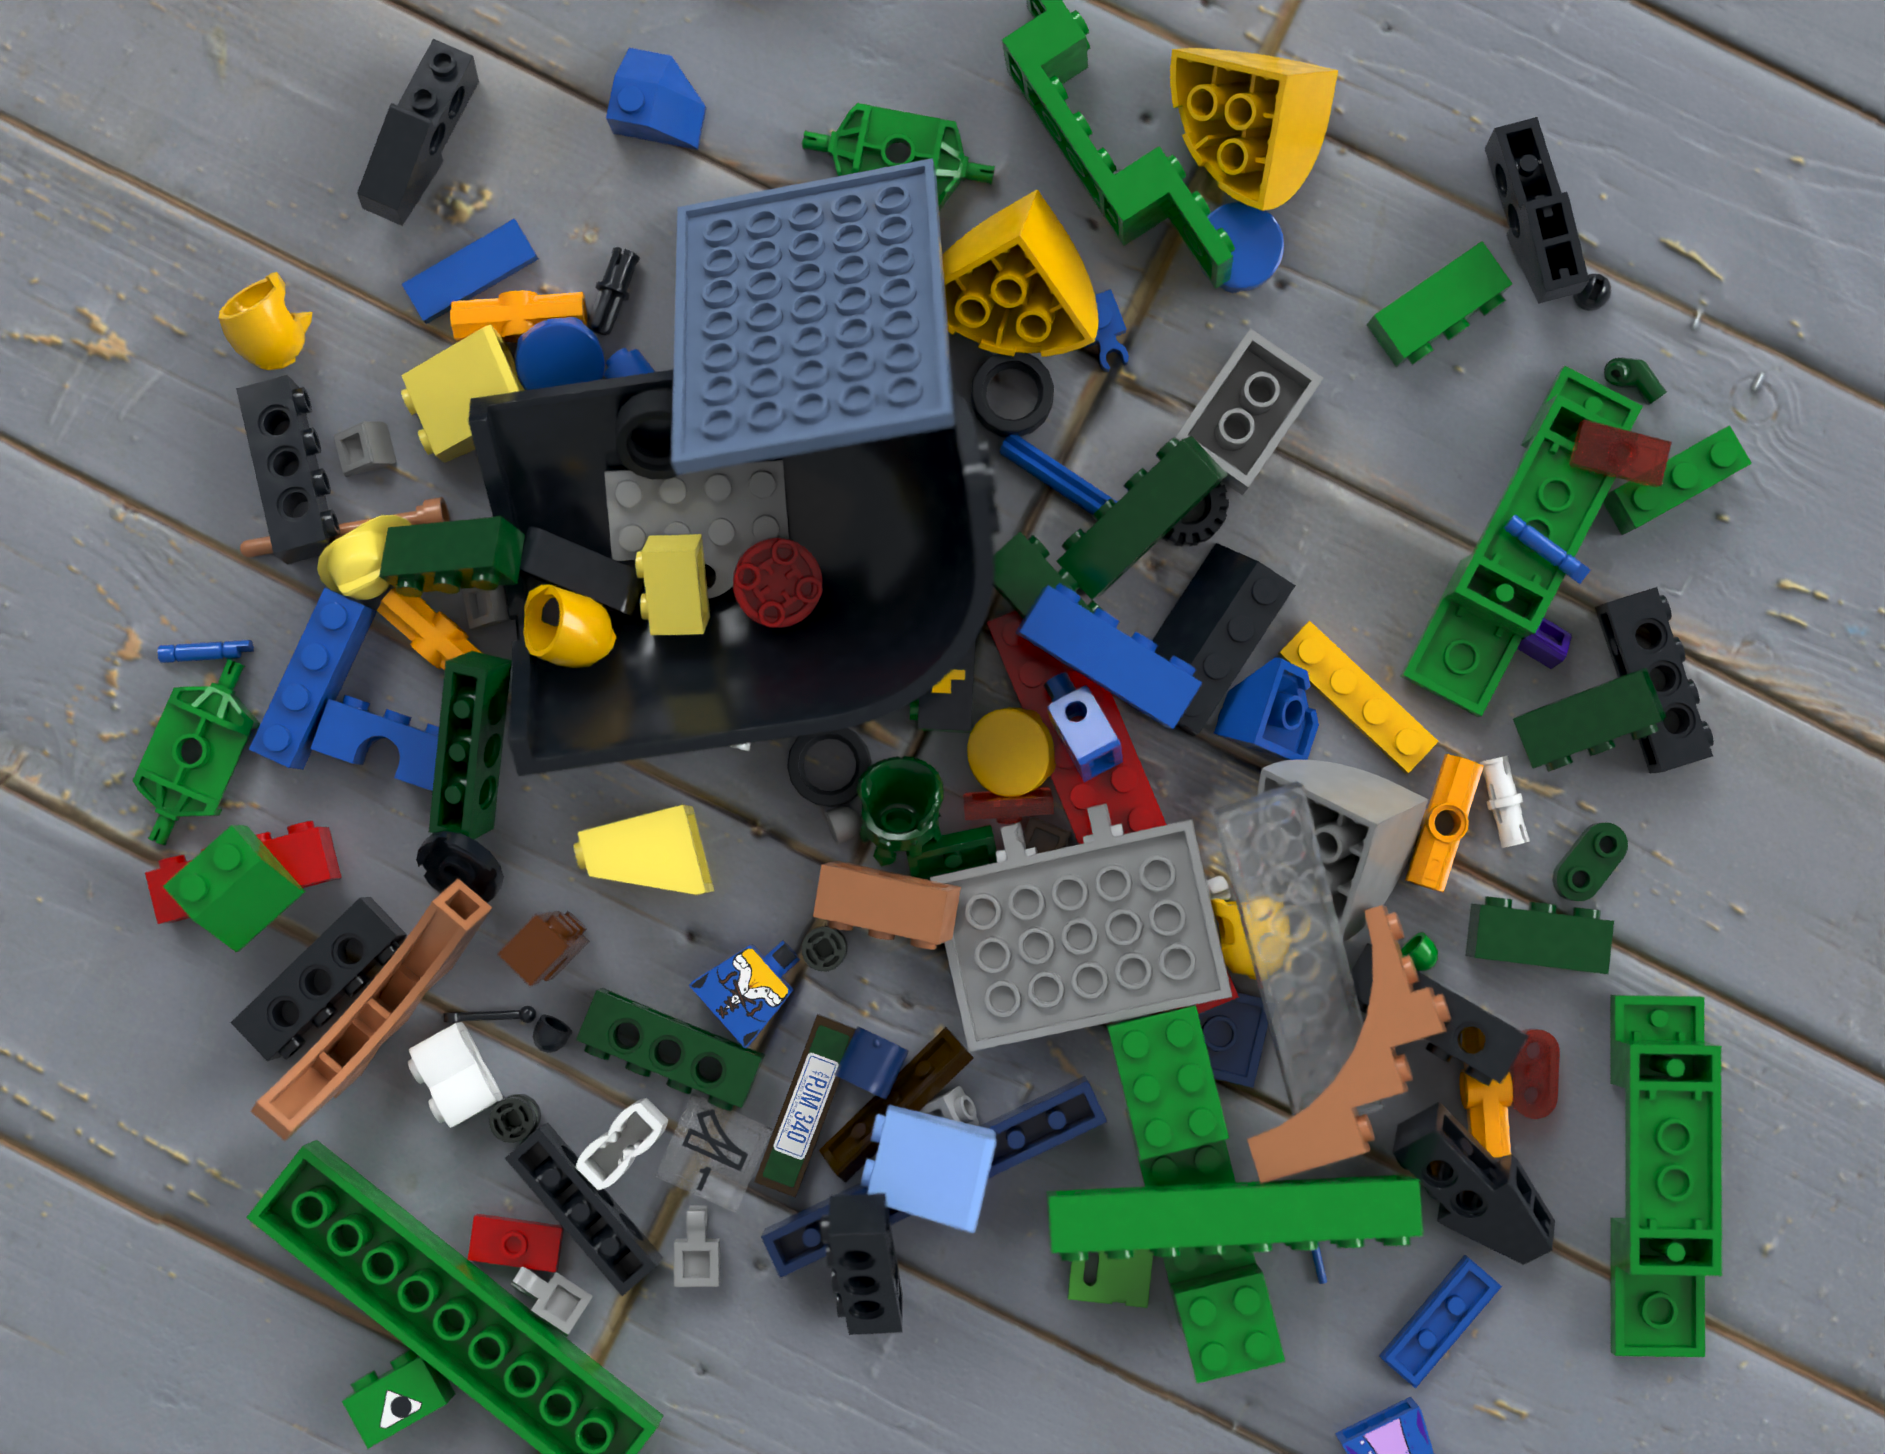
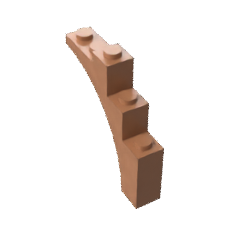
[250,879,492,1141]
[1247,905,1451,1183]

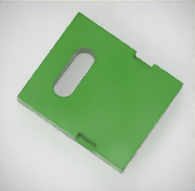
[1067,1249,1153,1308]

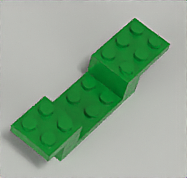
[1002,0,1235,289]
[1400,366,1643,717]
[1610,995,1722,1357]
[1107,1005,1286,1384]

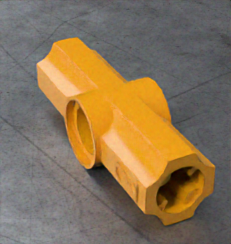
[450,290,588,343]
[376,588,484,670]
[1405,754,1484,892]
[1459,1026,1513,1158]

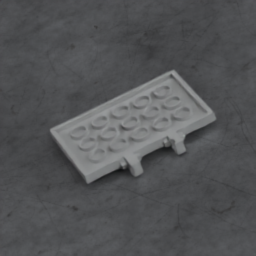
[930,804,1232,1052]

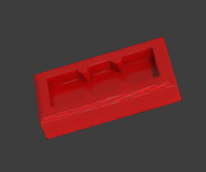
[467,1213,564,1273]

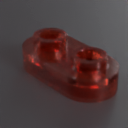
[1510,1028,1560,1119]

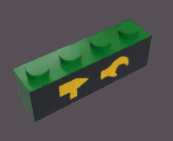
[910,638,976,733]

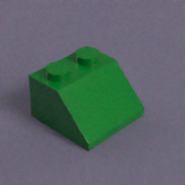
[163,825,306,952]

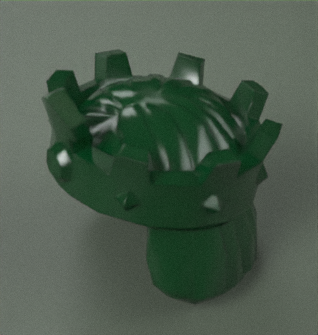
[857,756,944,867]

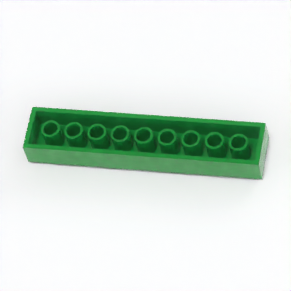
[246,1140,664,1454]

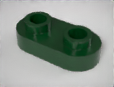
[1552,822,1628,901]

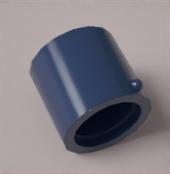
[834,1026,909,1100]

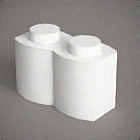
[408,1022,503,1128]
[576,1098,668,1190]

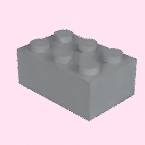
[1176,328,1324,495]

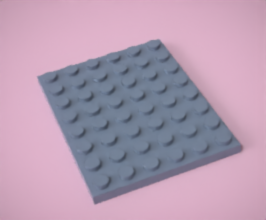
[672,158,955,475]

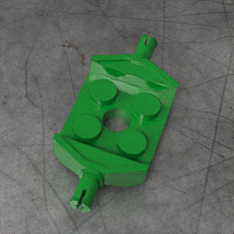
[802,103,995,211]
[133,659,260,846]

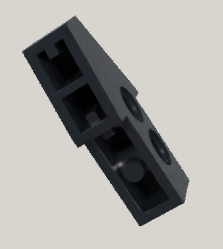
[357,39,479,226]
[1485,117,1589,304]
[1392,1102,1555,1265]

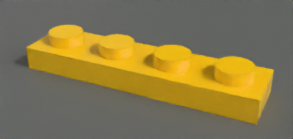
[1278,621,1439,774]

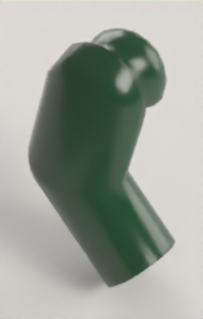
[1604,357,1667,405]

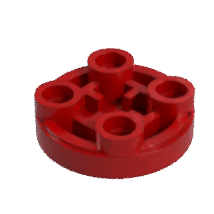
[733,538,822,627]

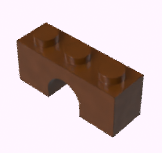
[498,911,590,986]

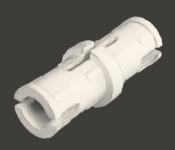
[1479,755,1530,848]

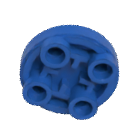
[1198,202,1284,293]
[515,317,605,390]

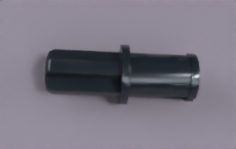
[587,247,640,335]

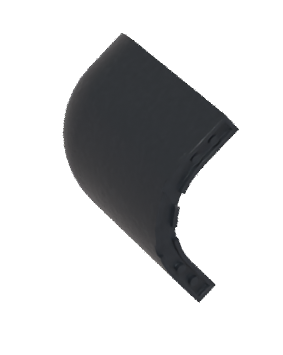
[468,369,1001,777]

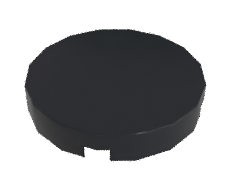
[416,831,504,903]

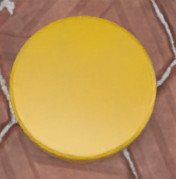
[967,707,1056,797]

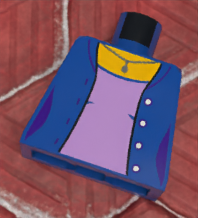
[1335,1397,1434,1454]

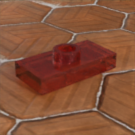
[1569,420,1672,488]
[963,787,1054,824]

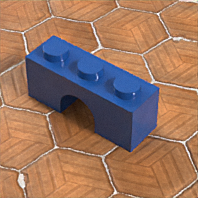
[310,695,439,791]

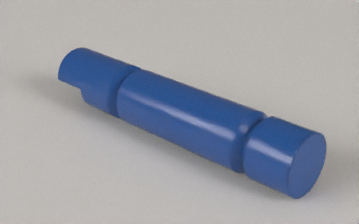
[1504,514,1591,584]
[158,640,254,663]

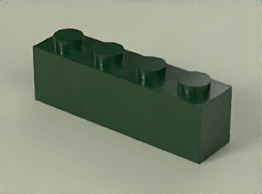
[1056,436,1228,600]

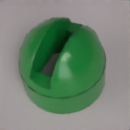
[1401,932,1438,971]

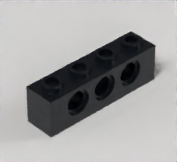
[236,375,340,564]
[1595,587,1714,774]
[231,897,407,1061]
[1341,943,1530,1086]
[505,1123,663,1296]
[821,1193,903,1335]

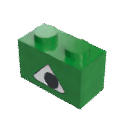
[342,1349,456,1449]

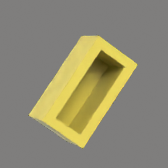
[636,534,710,635]

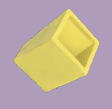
[401,324,526,463]
[574,805,714,895]

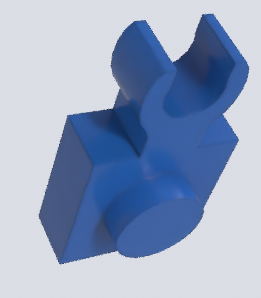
[1084,289,1129,373]

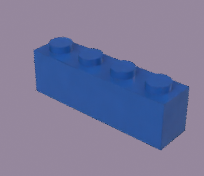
[1015,583,1202,729]
[249,588,377,770]

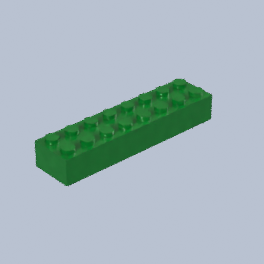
[1046,1174,1423,1261]

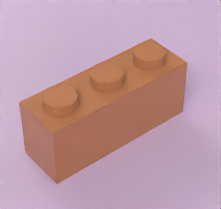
[813,861,961,949]

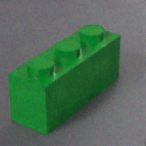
[1366,241,1513,367]
[1603,425,1752,535]

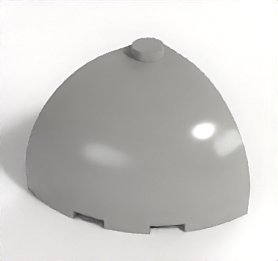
[1257,760,1429,944]

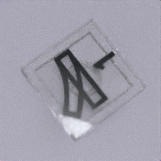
[655,1093,773,1213]

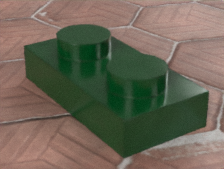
[906,825,997,880]

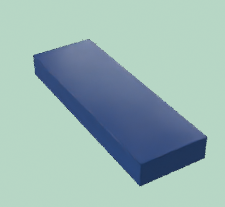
[402,218,539,324]
[1379,1255,1502,1389]

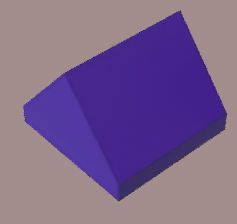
[1517,617,1572,669]

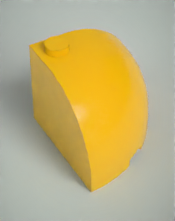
[1170,48,1338,211]
[942,189,1099,357]

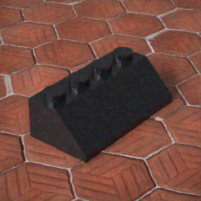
[1152,543,1296,737]

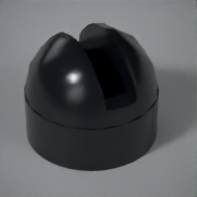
[1573,273,1611,311]
[532,1014,572,1053]

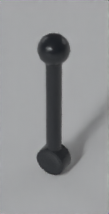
[443,1005,536,1023]

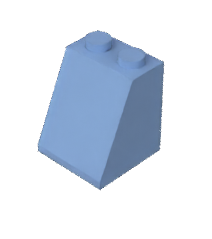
[860,1105,996,1233]

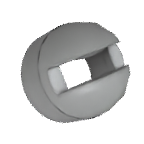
[825,806,861,845]

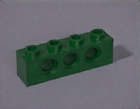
[428,651,512,839]
[576,988,765,1111]

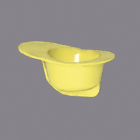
[317,515,412,600]

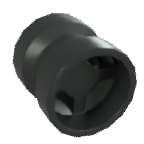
[802,926,848,972]
[489,1094,541,1143]

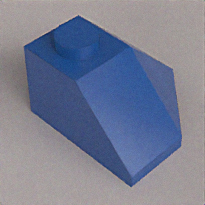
[606,48,706,150]
[1214,657,1319,760]

